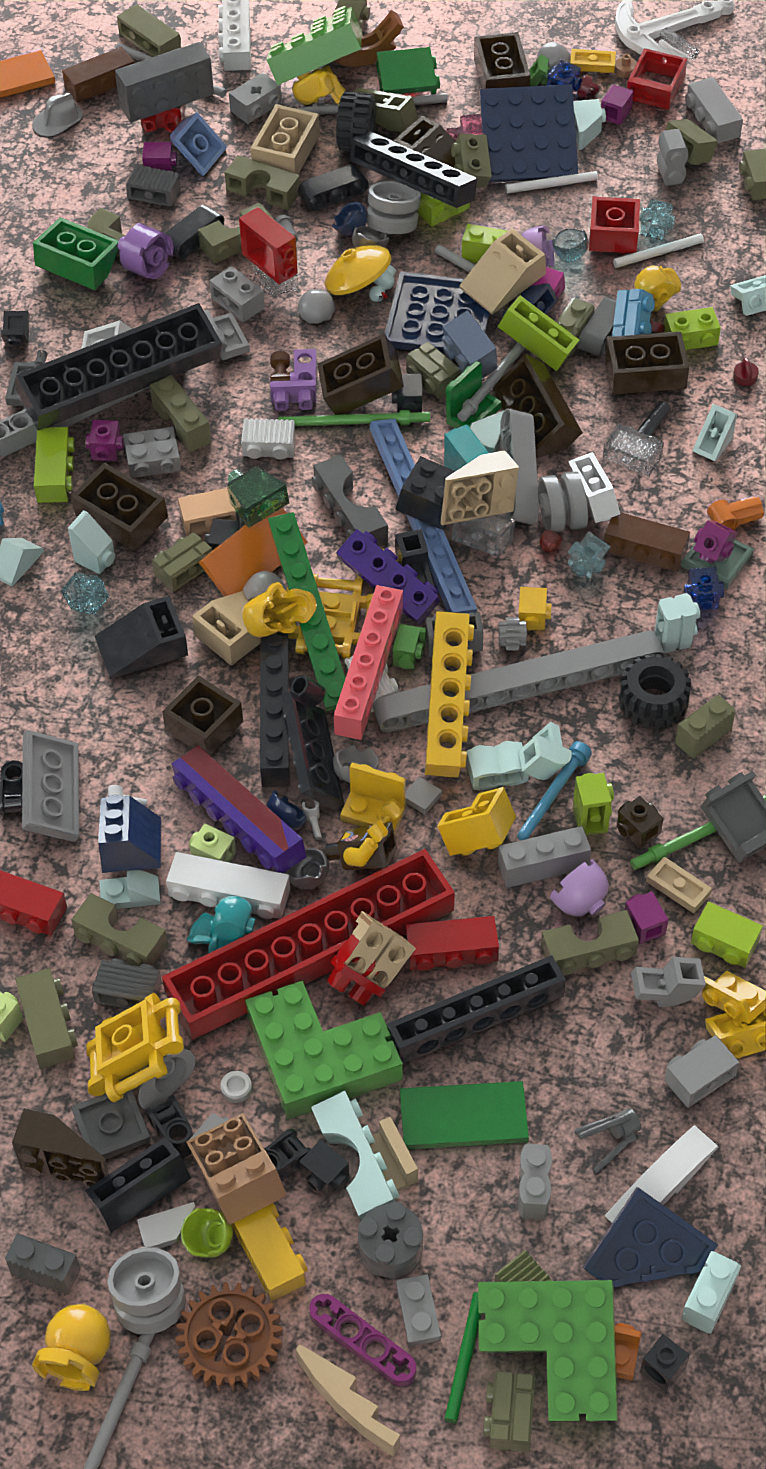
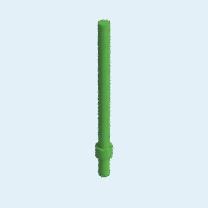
[279,410,430,426]
[630,795,766,870]

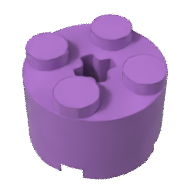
[118,223,173,279]

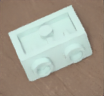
[730,275,766,316]

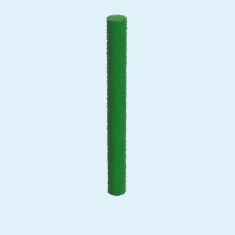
[444,1292,481,1423]

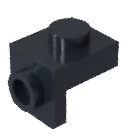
[0,311,30,345]

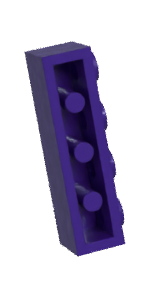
[336,529,440,626]

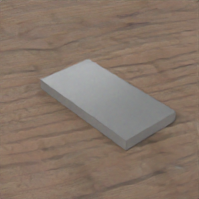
[22,730,79,842]

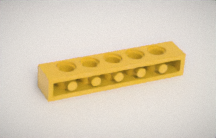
[425,611,474,778]

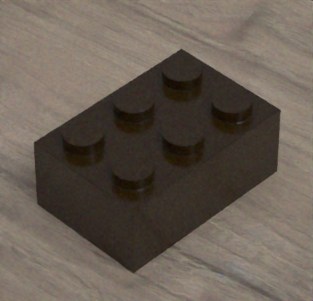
[474,32,531,89]
[605,331,689,394]
[317,333,404,415]
[71,463,168,551]

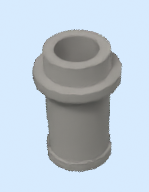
[275,214,298,242]

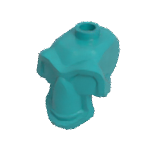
[186,896,256,953]

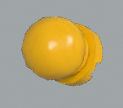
[32,1304,111,1391]

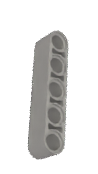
[500,409,539,525]

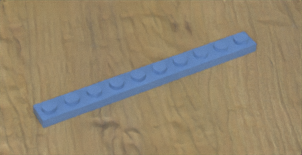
[370,419,477,614]

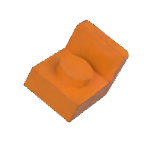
[615,1323,642,1381]

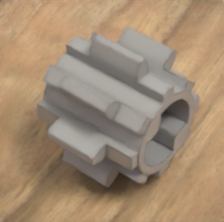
[498,617,527,650]

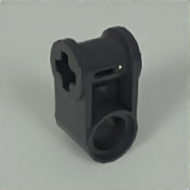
[0,760,23,816]
[145,1095,193,1158]
[264,1129,311,1182]

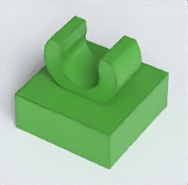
[529,55,554,86]

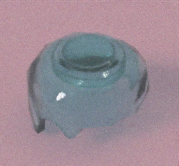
[552,229,589,261]

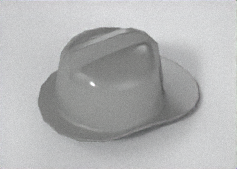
[32,93,83,137]
[138,1049,195,1109]

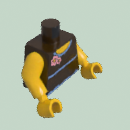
[325,798,401,870]

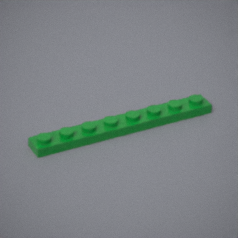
[268,512,346,712]

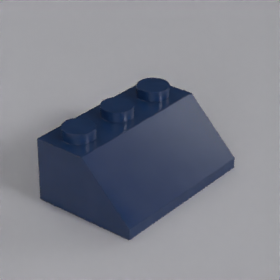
[98,795,162,873]

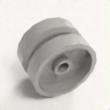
[367,181,421,234]
[538,471,588,534]
[107,1247,186,1334]

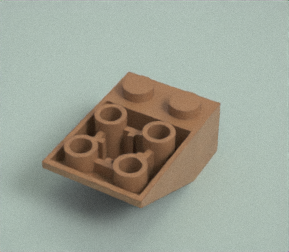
[186,1113,287,1225]

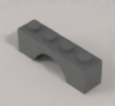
[311,455,388,546]

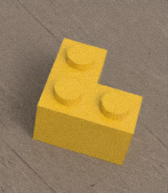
[437,787,516,856]

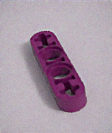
[309,1294,416,1387]

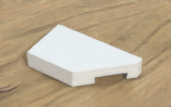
[137,1202,196,1249]

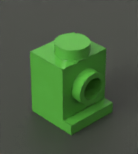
[393,624,426,669]

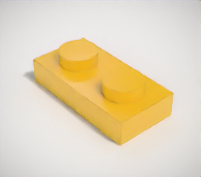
[570,49,616,73]

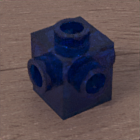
[547,60,582,91]
[684,567,724,611]

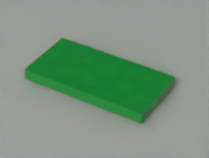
[400,1081,529,1150]

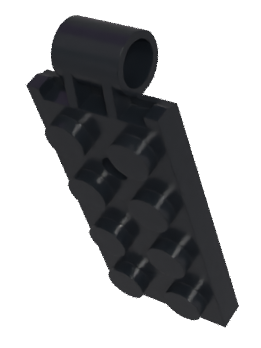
[281,675,345,811]

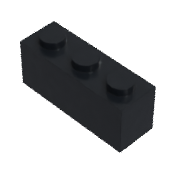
[85,1137,192,1233]

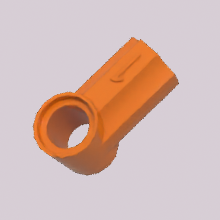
[707,496,764,530]

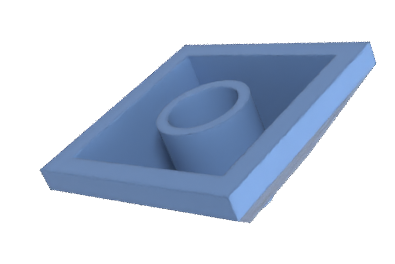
[170,112,227,176]

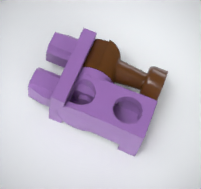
[270,349,317,411]

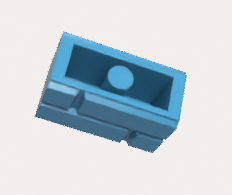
[612,289,655,337]

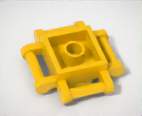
[286,574,373,659]
[86,993,184,1103]

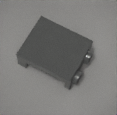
[700,771,766,863]

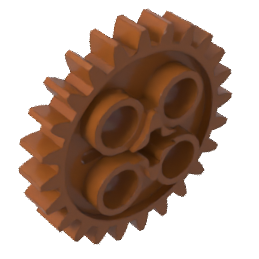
[175,1282,283,1391]

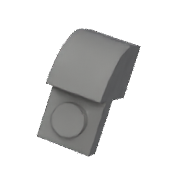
[631,957,706,1007]

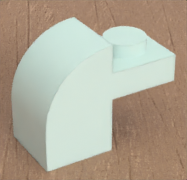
[519,722,572,780]

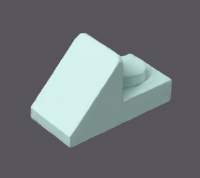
[99,870,161,909]

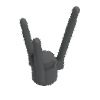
[574,1108,641,1174]

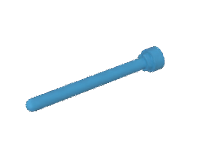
[517,741,592,841]

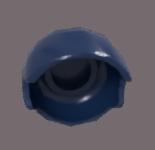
[332,202,367,237]
[266,790,307,831]

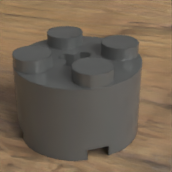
[358,1202,423,1280]

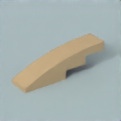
[296,1344,400,1457]

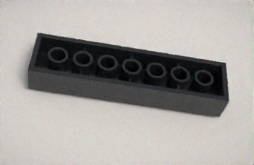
[16,303,222,431]

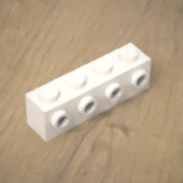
[218,0,251,71]
[166,852,290,919]

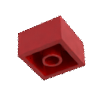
[589,196,640,253]

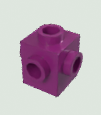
[86,420,124,461]
[693,520,738,564]

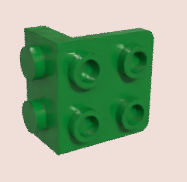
[445,361,502,428]

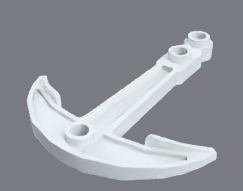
[615,0,735,60]

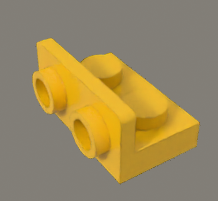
[702,971,766,1024]
[705,1009,766,1059]

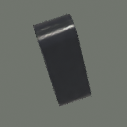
[298,164,369,211]
[165,205,225,260]

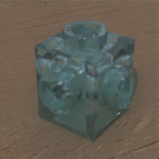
[639,199,676,241]
[567,532,611,579]
[60,572,110,615]

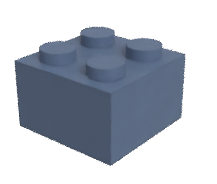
[442,310,497,379]

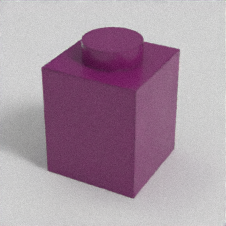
[601,84,633,125]
[142,142,177,171]
[624,892,669,945]

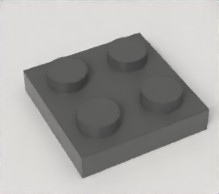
[71,1090,151,1159]

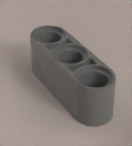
[577,296,616,357]

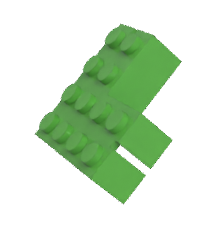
[266,6,362,85]
[245,981,403,1120]
[478,1280,618,1422]

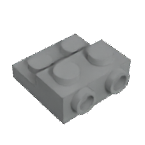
[123,427,181,478]

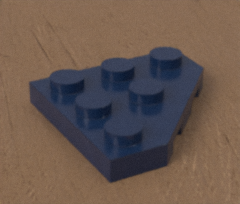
[582,1187,718,1287]

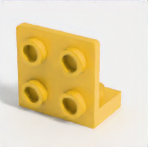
[340,763,406,834]

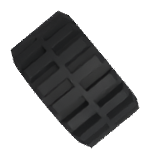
[336,91,376,152]
[619,654,691,730]

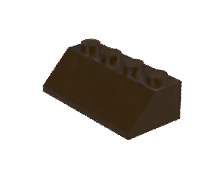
[492,354,583,458]

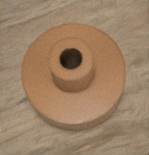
[614,54,637,78]

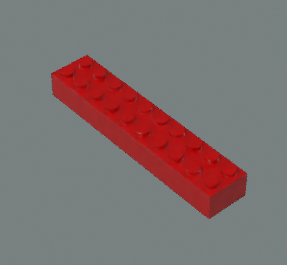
[162,849,455,1040]

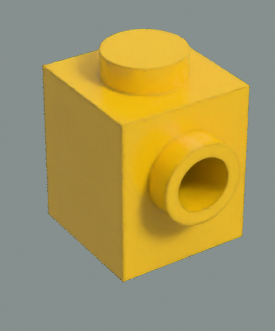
[518,587,552,630]

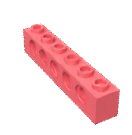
[334,585,403,740]

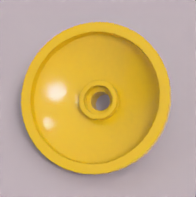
[324,245,391,295]

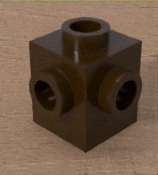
[616,796,664,849]

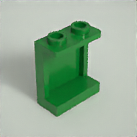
[376,47,440,95]

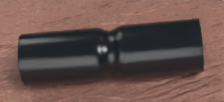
[633,401,671,445]

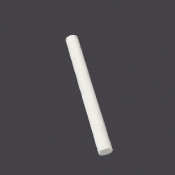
[505,171,598,194]
[613,233,704,268]

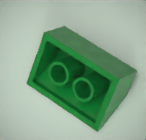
[33,217,119,290]

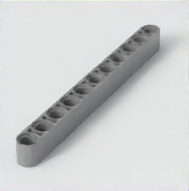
[372,631,666,732]

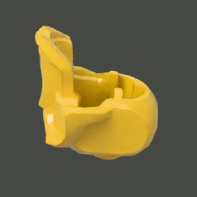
[292,66,346,105]
[634,265,681,312]
[242,582,317,637]

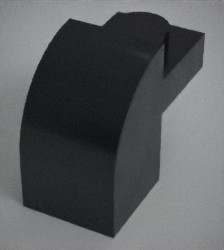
[395,529,434,586]

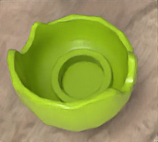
[180,1208,233,1258]

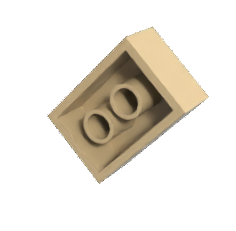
[251,104,320,174]

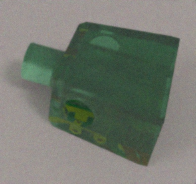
[227,467,289,528]

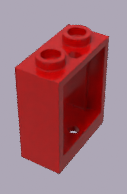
[627,48,687,110]
[239,207,298,285]

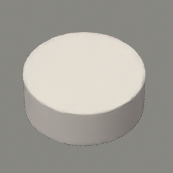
[221,1071,252,1103]

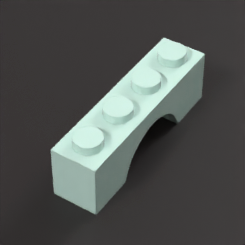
[311,1091,400,1220]

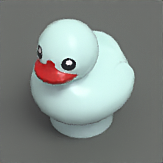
[369,265,397,302]

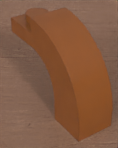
[334,10,404,67]

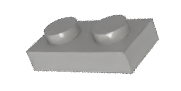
[396,1274,441,1347]

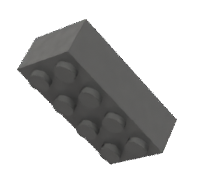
[115,42,214,123]

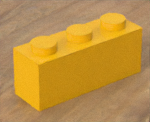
[232,1203,308,1302]

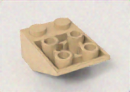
[459,228,546,315]
[441,451,519,525]
[192,591,261,666]

